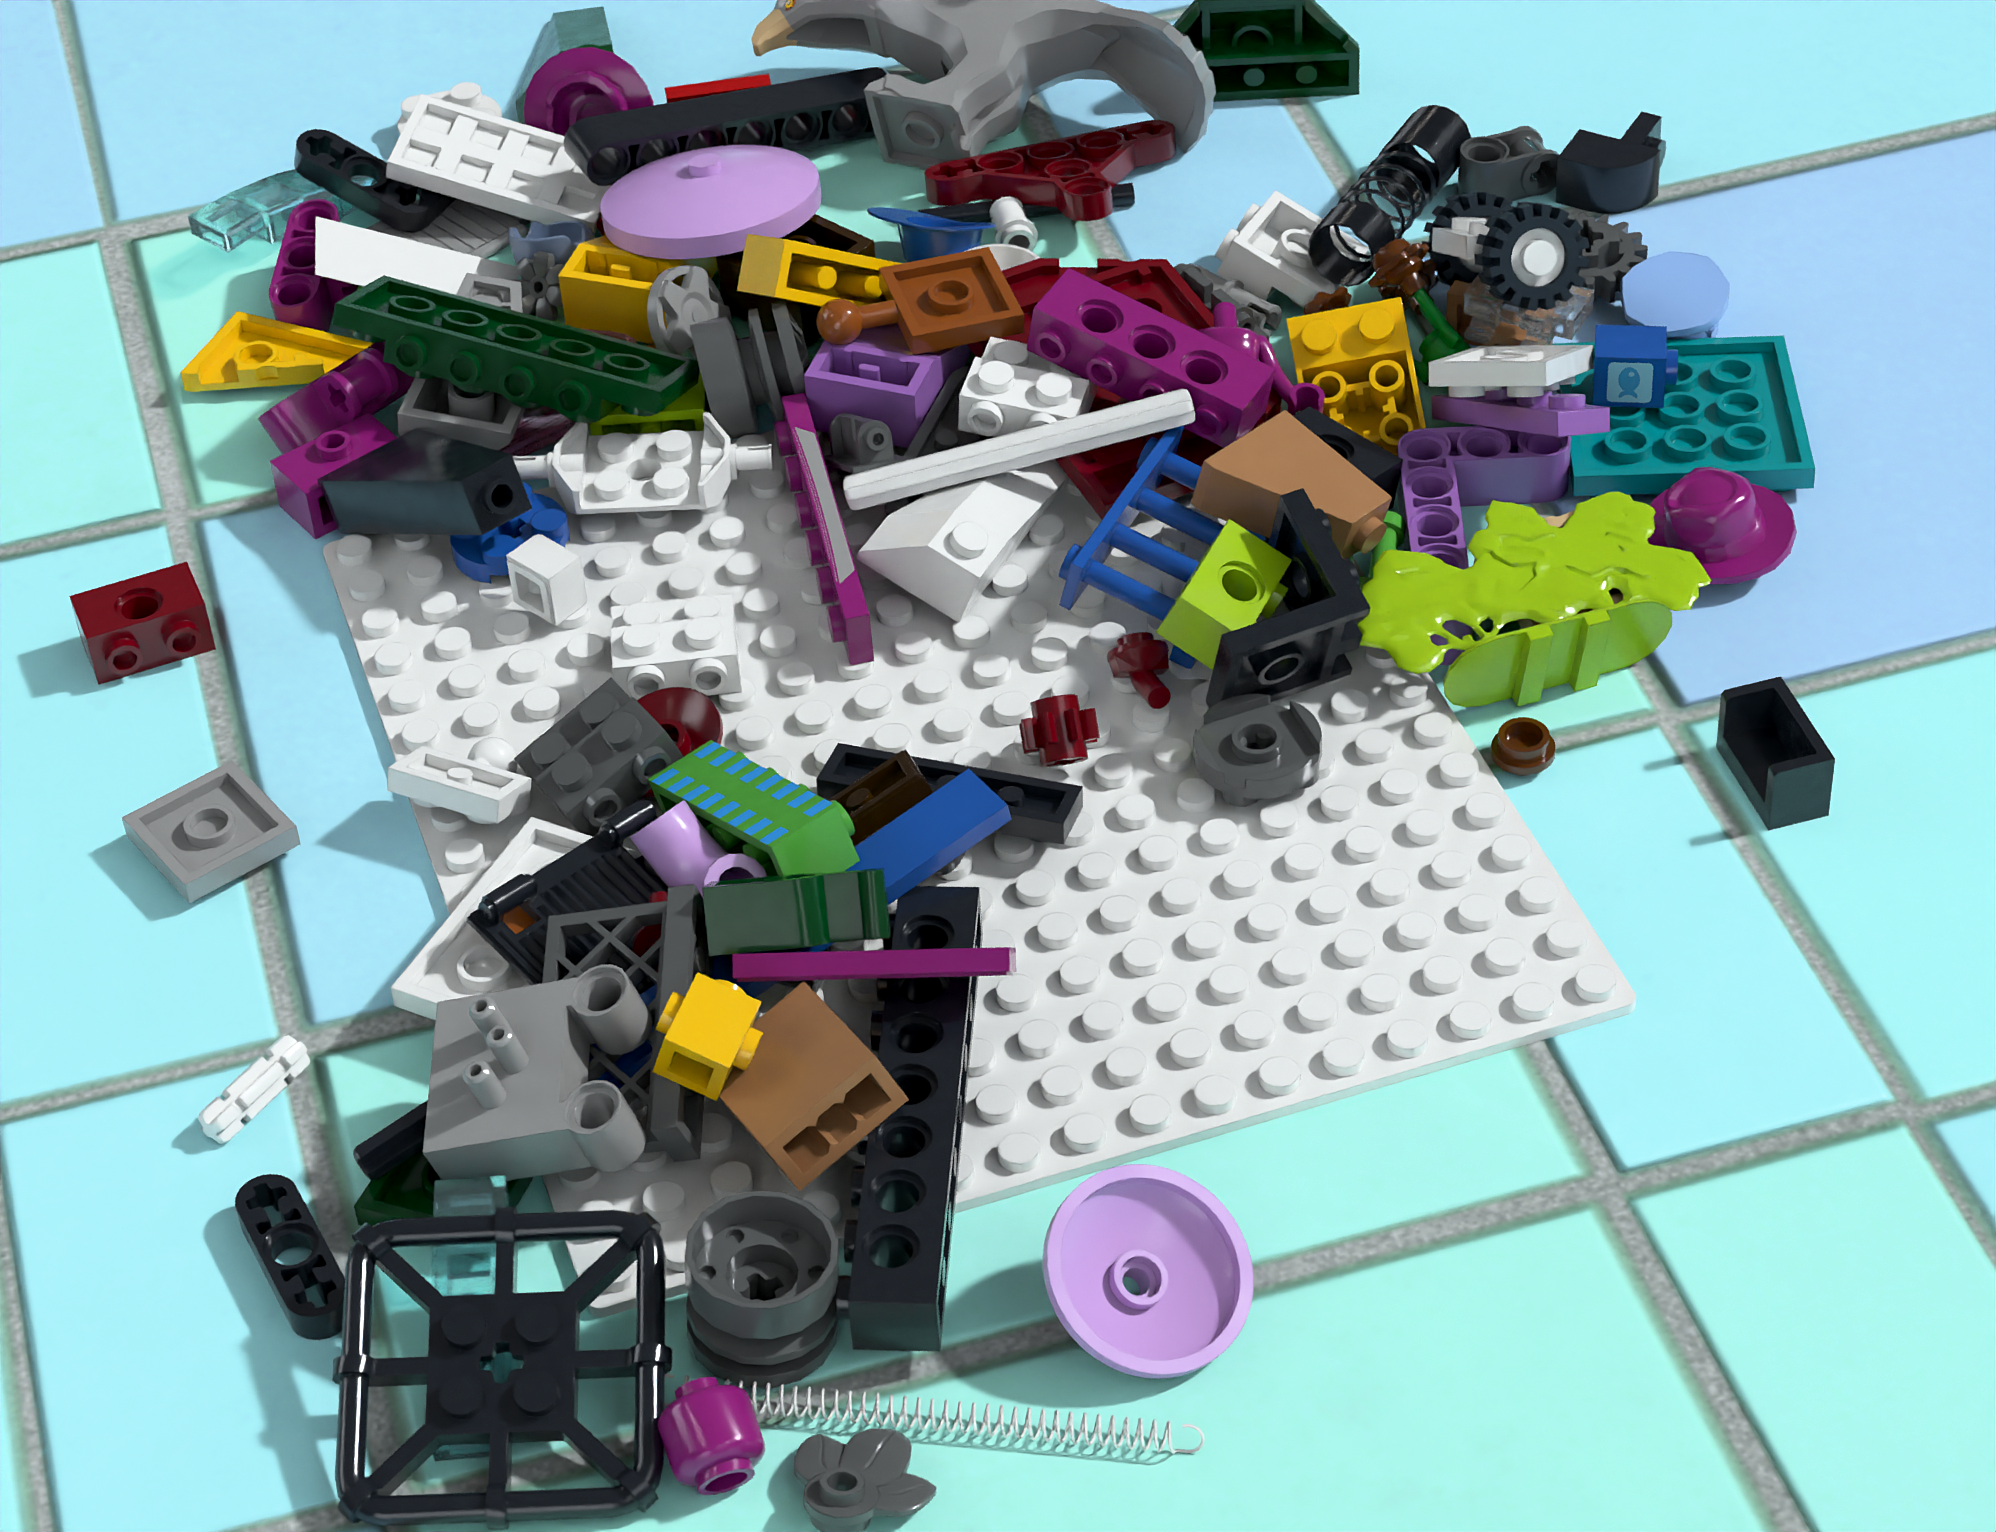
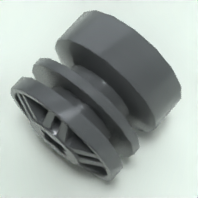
[690,300,811,440]
[685,1190,839,1388]

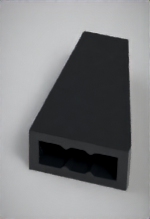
[317,428,532,535]

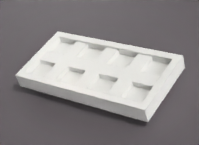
[386,94,612,235]

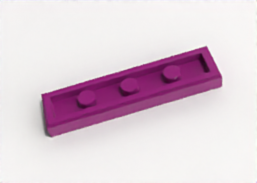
[732,947,1016,982]

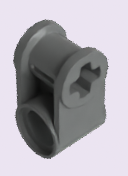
[1457,126,1559,201]

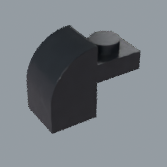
[1555,111,1666,214]

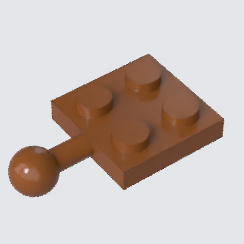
[816,247,1024,355]

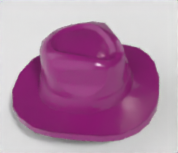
[523,47,654,136]
[1647,467,1797,584]

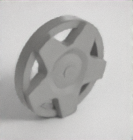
[647,265,732,360]

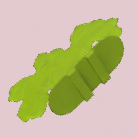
[1357,492,1712,708]

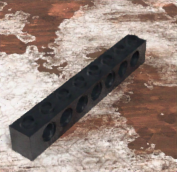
[836,886,983,1352]

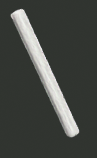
[843,389,1195,511]

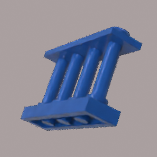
[1059,426,1270,669]

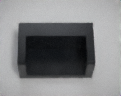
[1716,676,1835,831]

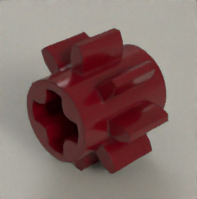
[1019,694,1100,767]

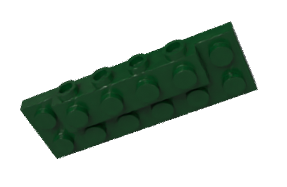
[333,275,700,423]

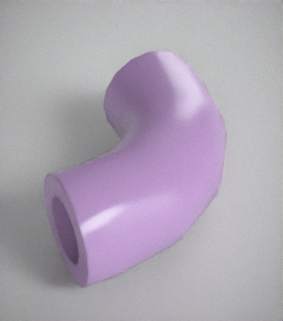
[630,800,767,897]

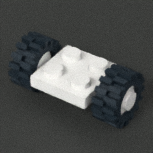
[1422,191,1590,311]

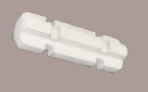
[198,1035,310,1144]

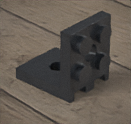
[1206,488,1371,709]

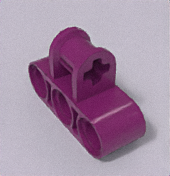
[269,199,358,332]
[258,341,415,455]

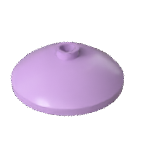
[1043,1164,1254,1379]

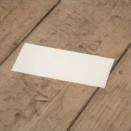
[315,216,518,295]

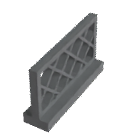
[542,884,714,1162]

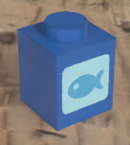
[1593,325,1678,408]

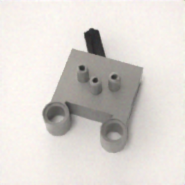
[353,965,653,1190]

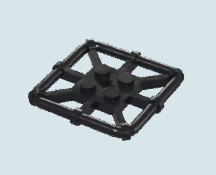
[332,1206,672,1530]

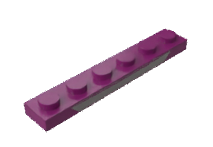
[774,393,874,665]

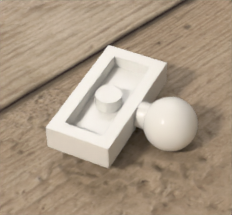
[387,737,532,824]

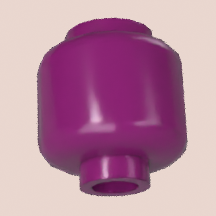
[658,1377,766,1495]

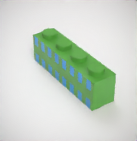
[648,740,860,876]

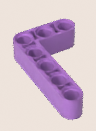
[1397,426,1571,665]

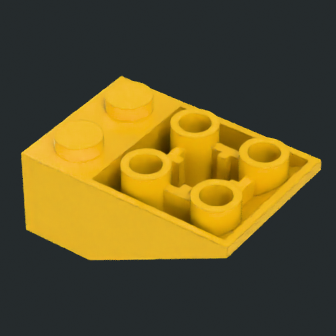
[558,235,717,345]
[1286,297,1426,456]

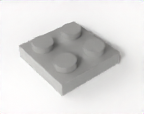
[122,760,301,903]

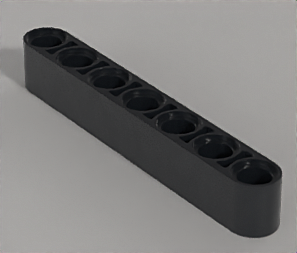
[563,67,889,186]

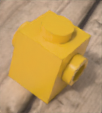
[652,972,763,1101]

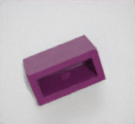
[270,413,398,540]

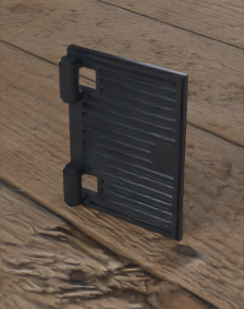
[466,800,668,995]

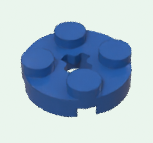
[450,482,570,584]

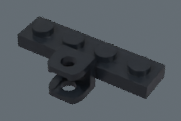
[816,743,1083,875]

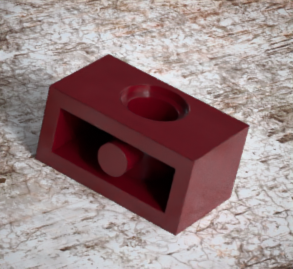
[69,561,216,684]

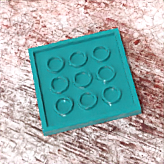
[1553,335,1815,497]

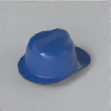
[867,207,996,262]

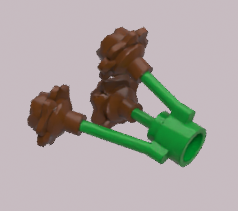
[1303,238,1472,388]

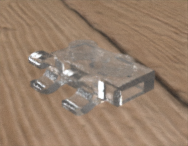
[1464,269,1594,345]

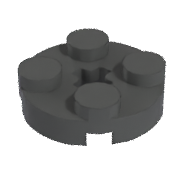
[1193,694,1322,807]

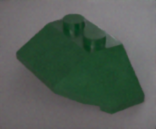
[1173,0,1360,102]

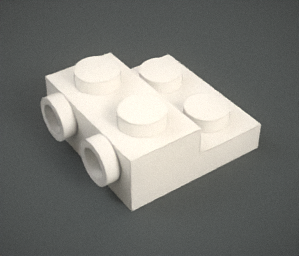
[1215,190,1369,307]
[958,337,1099,438]
[610,593,742,700]

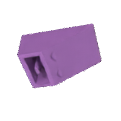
[804,323,972,448]

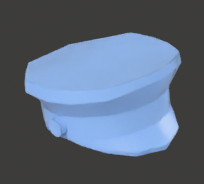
[1620,251,1730,339]

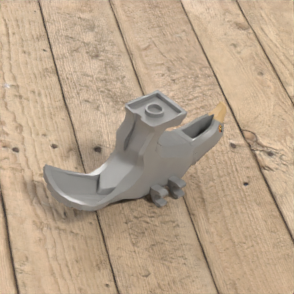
[751,0,1216,170]

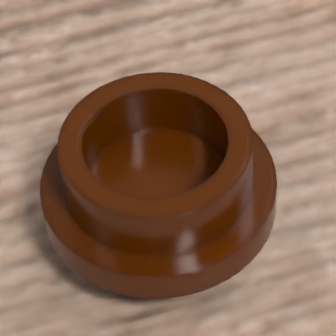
[1491,717,1555,776]

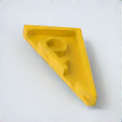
[180,311,374,392]

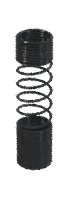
[1308,105,1471,287]

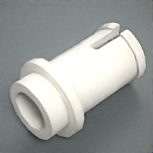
[989,196,1038,252]

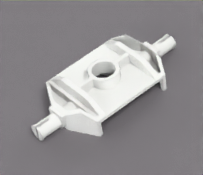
[513,412,773,514]

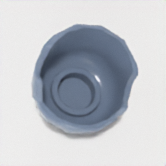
[508,221,595,266]

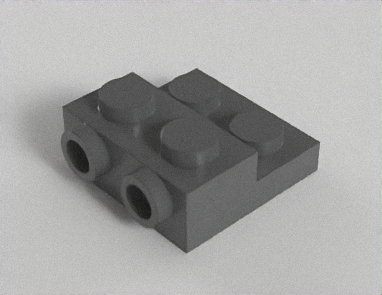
[514,678,684,837]

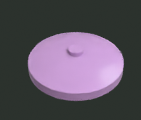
[600,145,822,259]

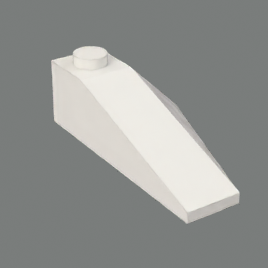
[856,461,1069,623]

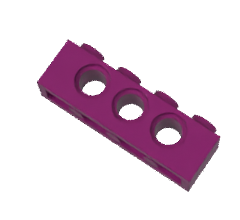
[1026,268,1276,448]

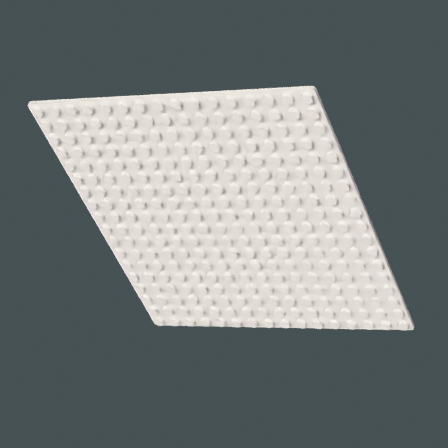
[323,430,1636,1318]

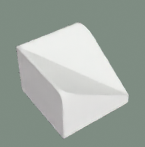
[506,534,587,626]

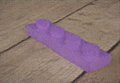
[1431,386,1610,437]

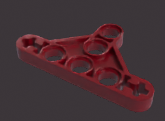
[924,120,1176,221]

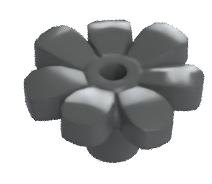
[512,251,565,321]

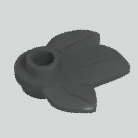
[794,1428,937,1532]

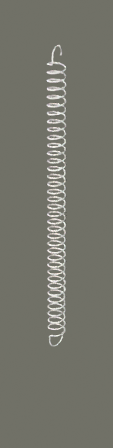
[664,1374,1205,1454]

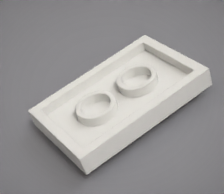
[1428,345,1594,397]

